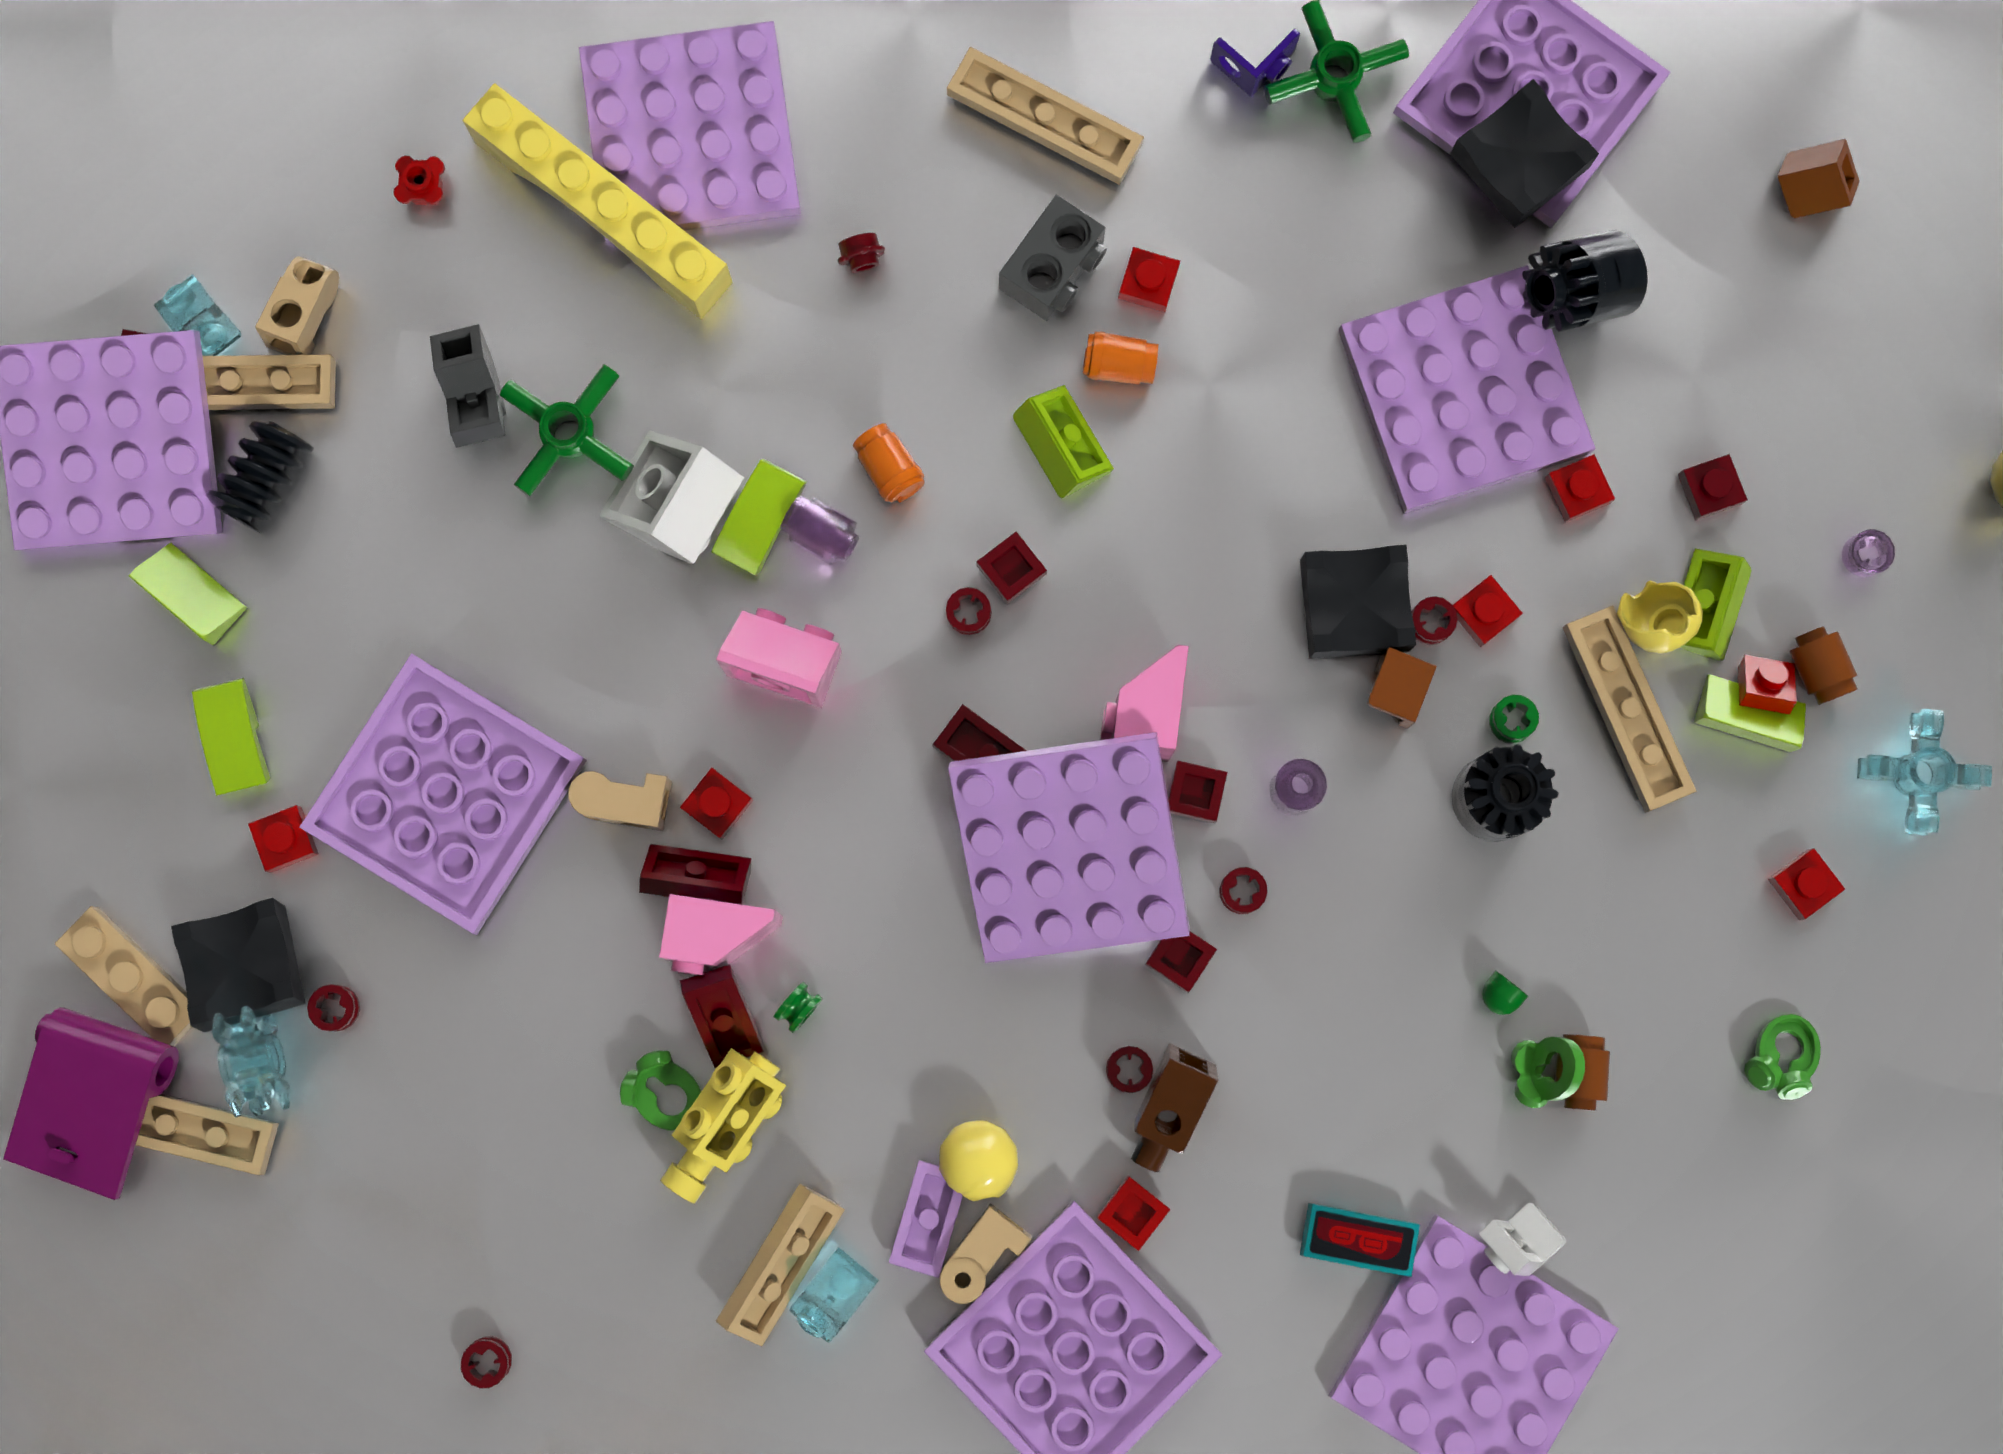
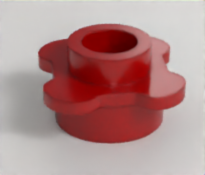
[393,155,445,205]

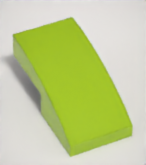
[711,459,807,575]
[192,678,270,796]

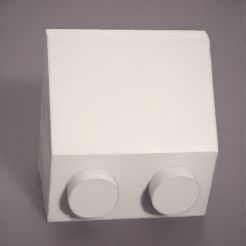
[599,430,744,564]

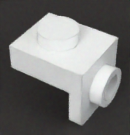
[1479,1203,1566,1276]

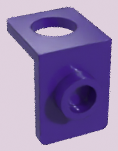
[1210,28,1301,97]

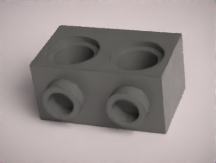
[999,194,1107,321]

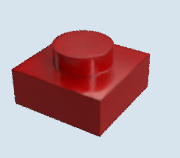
[1118,247,1180,312]
[1545,454,1615,522]
[1453,575,1523,648]
[1738,654,1797,715]
[680,767,753,840]
[248,805,319,873]
[1768,848,1845,920]
[1097,1176,1171,1251]

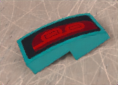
[1300,1203,1420,1277]

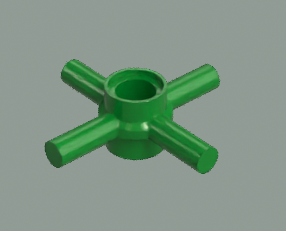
[1264,0,1409,143]
[500,364,634,497]

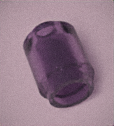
[781,495,860,565]
[1269,759,1327,815]

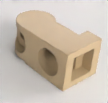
[255,256,339,355]
[568,771,672,831]
[940,1203,1032,1304]

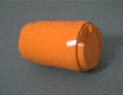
[1083,332,1159,385]
[853,423,925,503]

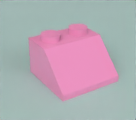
[716,608,842,708]
[1100,645,1189,762]
[659,894,783,976]

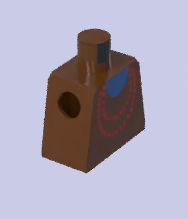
[1131,1043,1218,1172]

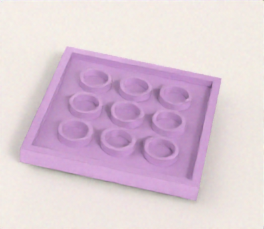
[1393,0,1671,229]
[579,21,801,241]
[1338,265,1596,514]
[0,330,223,550]
[299,653,587,935]
[948,732,1190,963]
[924,1200,1222,1454]
[1329,1215,1619,1454]

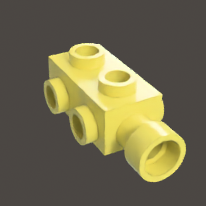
[660,1048,786,1204]

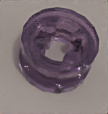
[1842,529,1895,577]

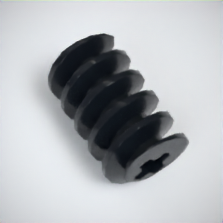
[206,421,314,533]

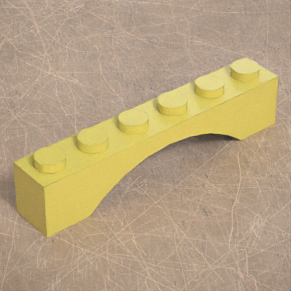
[462,83,733,320]

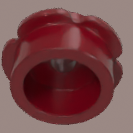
[837,233,885,273]

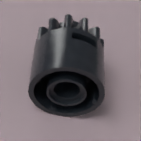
[1522,230,1648,332]
[1452,744,1558,842]

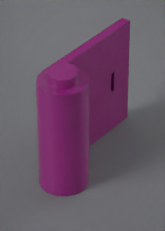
[3,1007,179,1200]

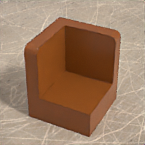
[1777,139,1860,218]
[1367,647,1437,729]

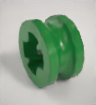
[1489,695,1539,744]
[773,982,823,1034]

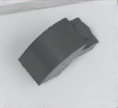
[430,324,506,448]

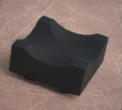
[1450,79,1599,228]
[1300,545,1416,659]
[171,898,306,1033]

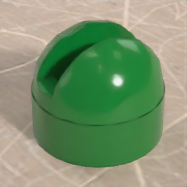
[1482,970,1528,1015]

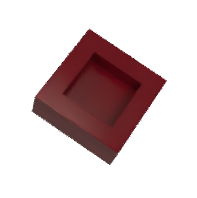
[1678,454,1748,521]
[976,532,1047,604]
[1168,761,1228,824]
[1145,931,1217,993]

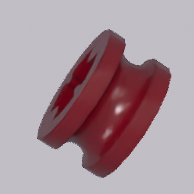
[946,587,992,635]
[1412,596,1458,645]
[1219,867,1267,914]
[307,984,360,1032]
[1106,1046,1153,1093]
[461,1336,512,1388]

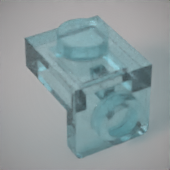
[154,274,242,356]
[789,1247,879,1342]

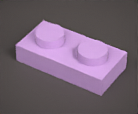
[889,1160,963,1278]

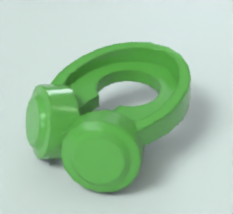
[1744,1014,1821,1100]
[1511,1036,1585,1108]
[620,1050,701,1131]

